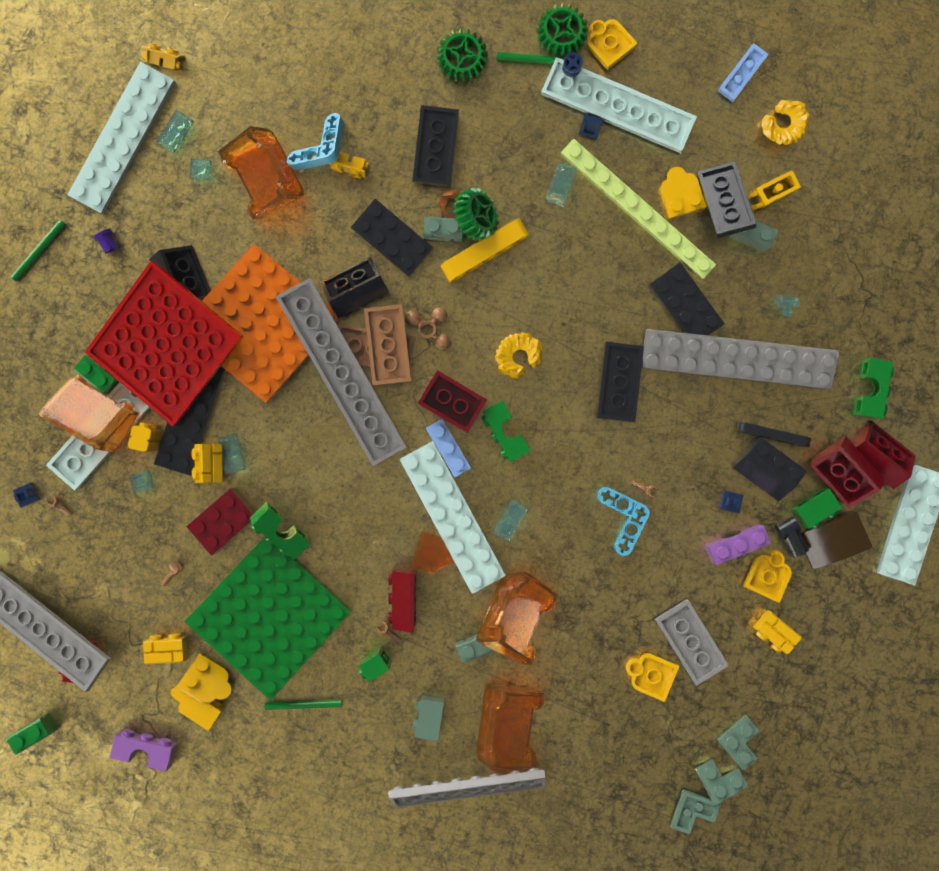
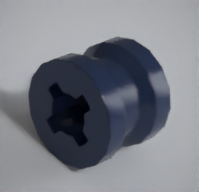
[562,53,583,77]

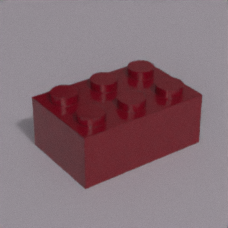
[417,370,487,433]
[810,436,885,508]
[186,488,256,556]

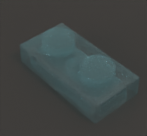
[156,110,194,153]
[492,499,528,542]

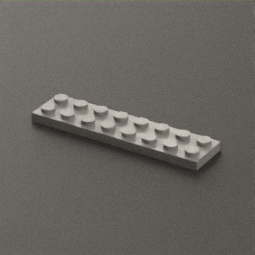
[0,571,111,692]
[388,768,546,808]

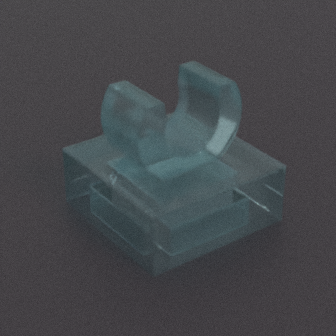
[774,295,800,316]
[129,470,155,494]

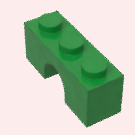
[854,358,894,419]
[481,400,531,462]
[250,501,310,560]

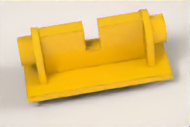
[141,43,185,70]
[329,152,369,179]

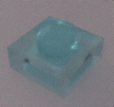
[190,159,212,180]

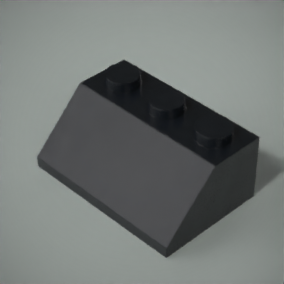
[149,245,210,301]
[320,256,389,318]
[732,437,807,501]

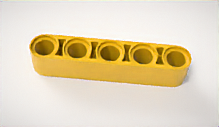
[440,218,530,283]

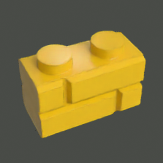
[127,422,163,452]
[192,444,223,483]
[753,610,802,655]
[143,633,188,665]

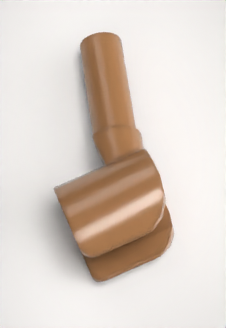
[631,480,659,498]
[46,495,72,517]
[161,561,182,586]
[377,621,401,643]

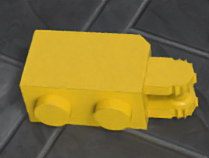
[747,170,801,212]
[170,686,225,731]

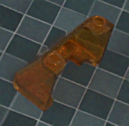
[218,126,304,219]
[39,374,139,453]
[476,571,558,665]
[476,684,544,771]

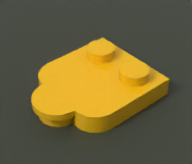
[587,19,638,70]
[660,167,706,220]
[743,550,792,603]
[626,653,679,702]
[177,654,231,704]

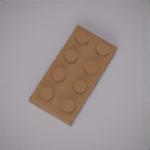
[364,304,412,386]
[338,323,414,368]

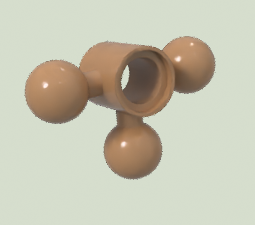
[405,307,451,350]

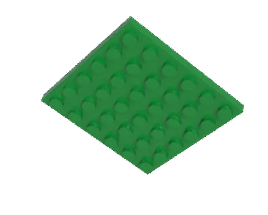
[184,536,351,701]

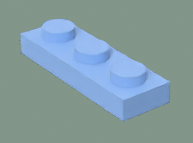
[718,43,768,102]
[426,419,471,477]

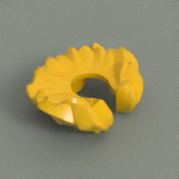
[761,100,810,145]
[495,332,543,379]

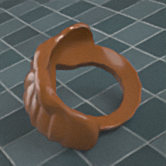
[438,190,461,219]

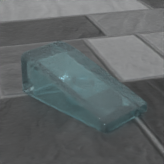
[545,162,577,206]
[218,433,246,475]

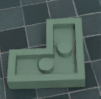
[717,714,759,770]
[694,759,748,805]
[670,789,721,834]

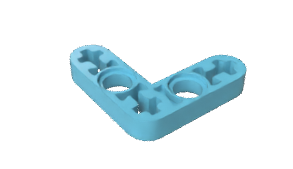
[287,113,344,171]
[597,487,650,556]

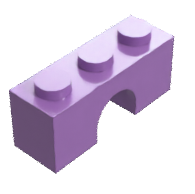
[705,524,771,565]
[110,729,177,771]

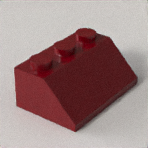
[852,420,916,489]
[388,569,416,633]

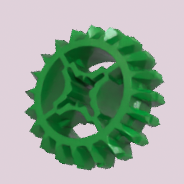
[537,3,589,57]
[436,28,488,83]
[453,187,499,241]

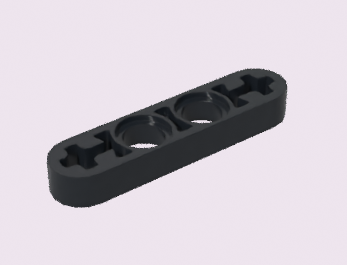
[736,422,811,448]

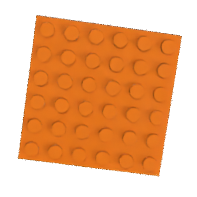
[202,244,342,404]

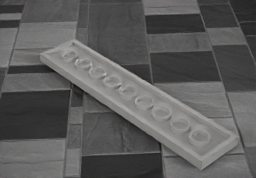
[276,278,406,466]
[642,329,839,389]

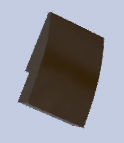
[800,511,873,569]

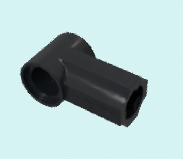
[775,516,809,558]

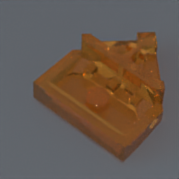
[409,531,454,574]

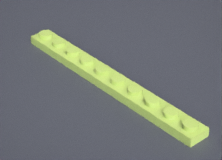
[560,139,716,280]

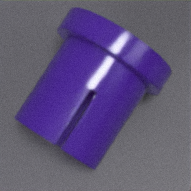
[93,228,119,254]

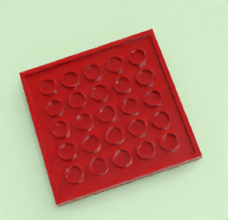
[85,261,244,427]

